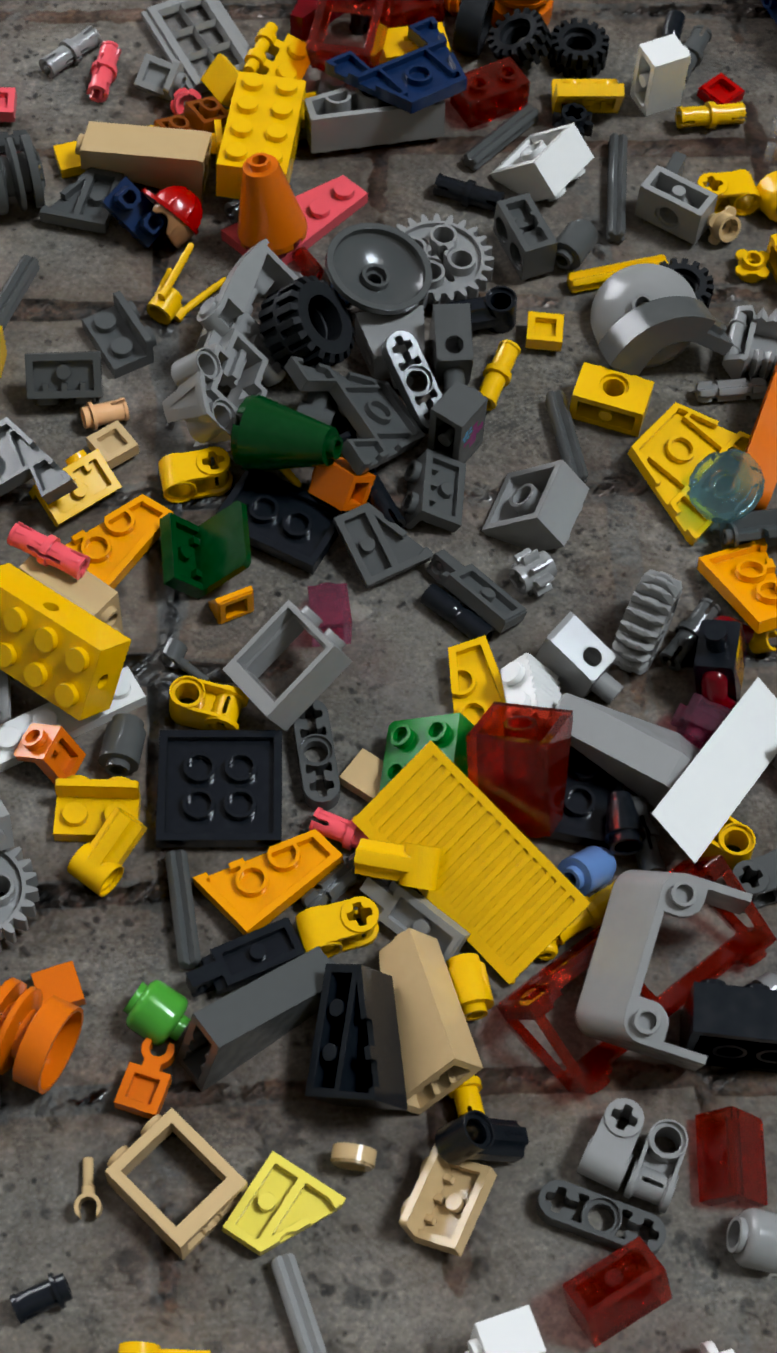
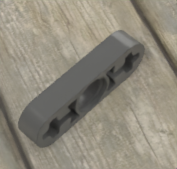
[381,330,443,434]
[292,700,340,811]
[536,1180,666,1259]

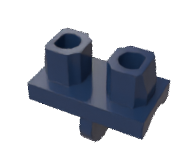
[100,177,168,249]

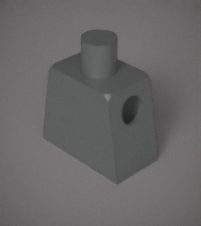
[429,303,474,394]

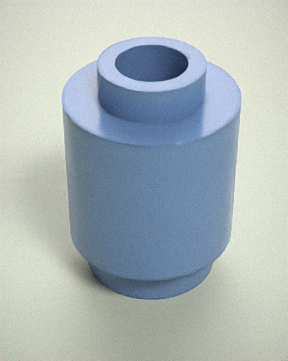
[558,846,617,896]

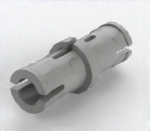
[39,25,102,78]

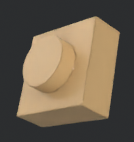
[86,420,139,469]

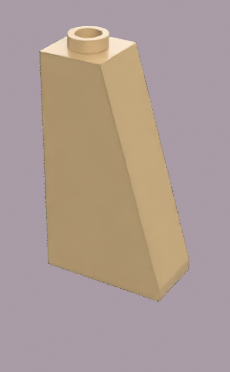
[75,121,212,199]
[379,928,483,1115]

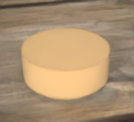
[330,1142,377,1172]

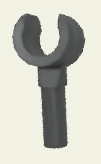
[161,638,210,681]

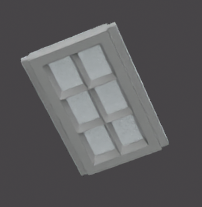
[141,0,251,94]

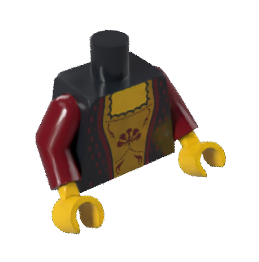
[694,615,777,718]

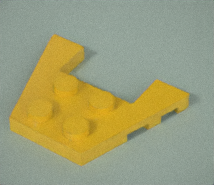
[627,402,750,546]

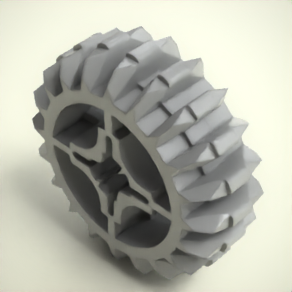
[611,569,683,675]

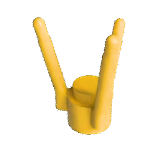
[146,242,226,325]

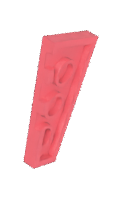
[221,175,368,265]

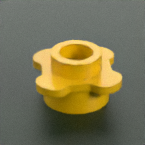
[735,249,770,283]

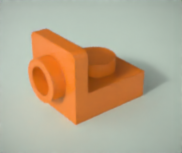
[13,723,86,785]

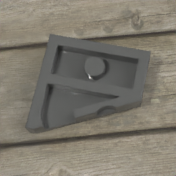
[333,502,433,590]

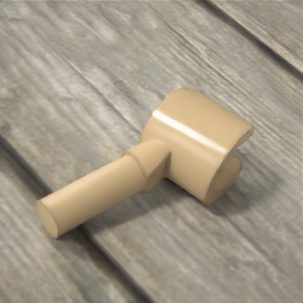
[74,1157,103,1220]

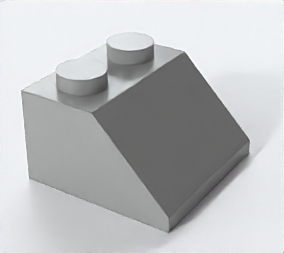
[481,459,589,552]

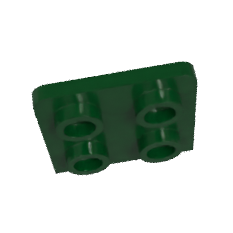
[159,501,251,600]

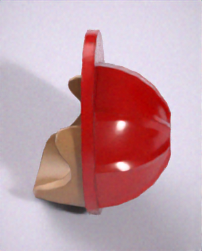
[141,185,202,248]

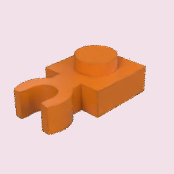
[114,1037,176,1119]

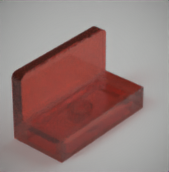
[695,1106,768,1207]

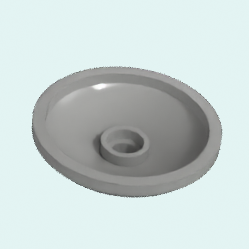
[590,263,697,368]

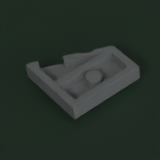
[39,167,124,234]

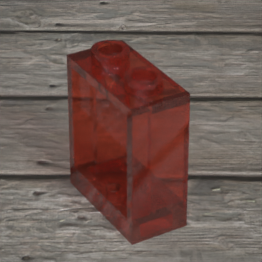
[305,0,394,72]

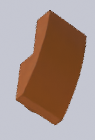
[153,96,229,133]

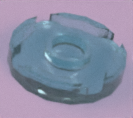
[689,449,765,523]

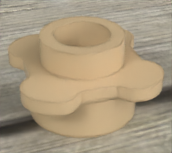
[707,205,741,245]

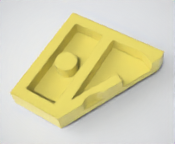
[222,1151,346,1256]

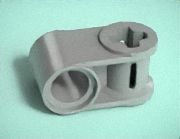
[576,1098,645,1192]
[622,1119,689,1214]

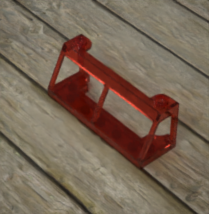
[496,855,777,1095]

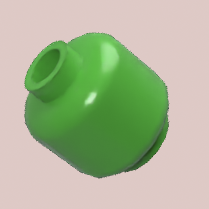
[123,980,191,1046]

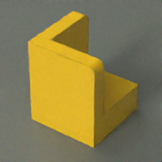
[201,53,239,107]

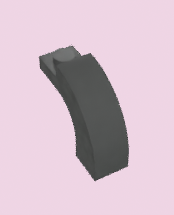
[598,296,734,376]

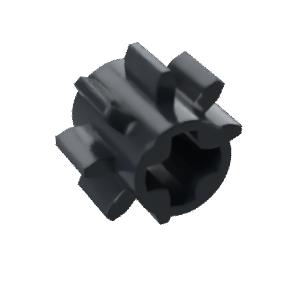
[552,103,594,138]

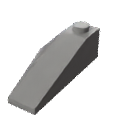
[545,692,701,808]

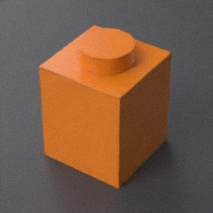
[308,457,376,511]

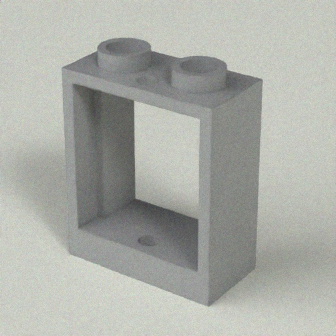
[222,600,353,731]

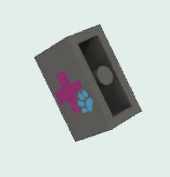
[427,380,488,463]

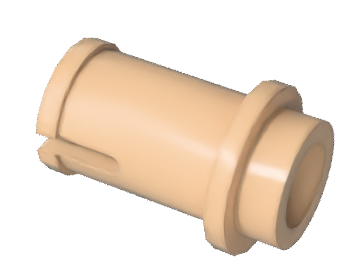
[80,397,130,431]

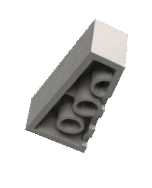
[304,87,445,154]

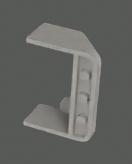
[575,870,753,1072]

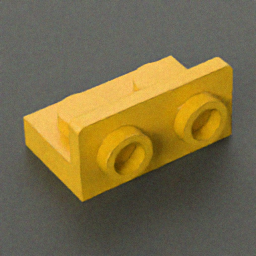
[551,79,625,113]
[29,448,122,527]
[53,775,141,844]

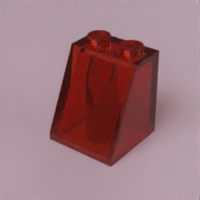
[466,702,573,838]

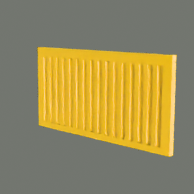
[352,740,591,985]

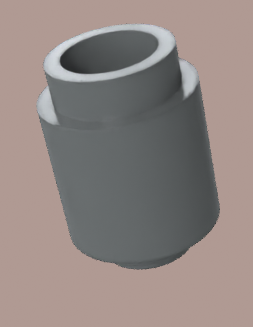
[555,219,598,270]
[98,713,146,777]

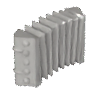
[722,305,777,380]

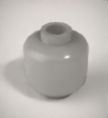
[726,1208,777,1273]

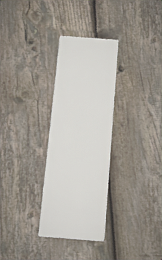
[651,677,777,863]

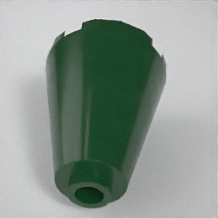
[231,394,343,471]

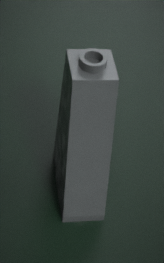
[176,946,336,1092]

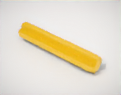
[567,254,668,293]

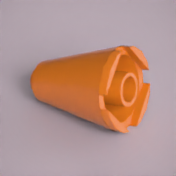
[237,153,308,255]

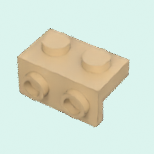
[399,1144,497,1257]

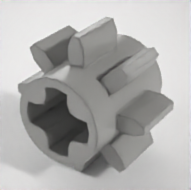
[509,547,557,597]

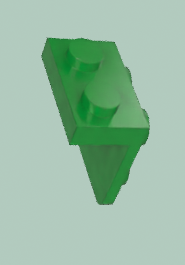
[380,713,484,791]

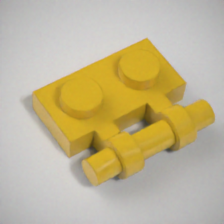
[243,22,317,80]

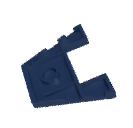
[325,16,467,114]

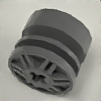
[0,134,46,215]

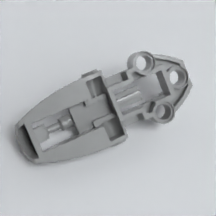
[162,238,303,447]

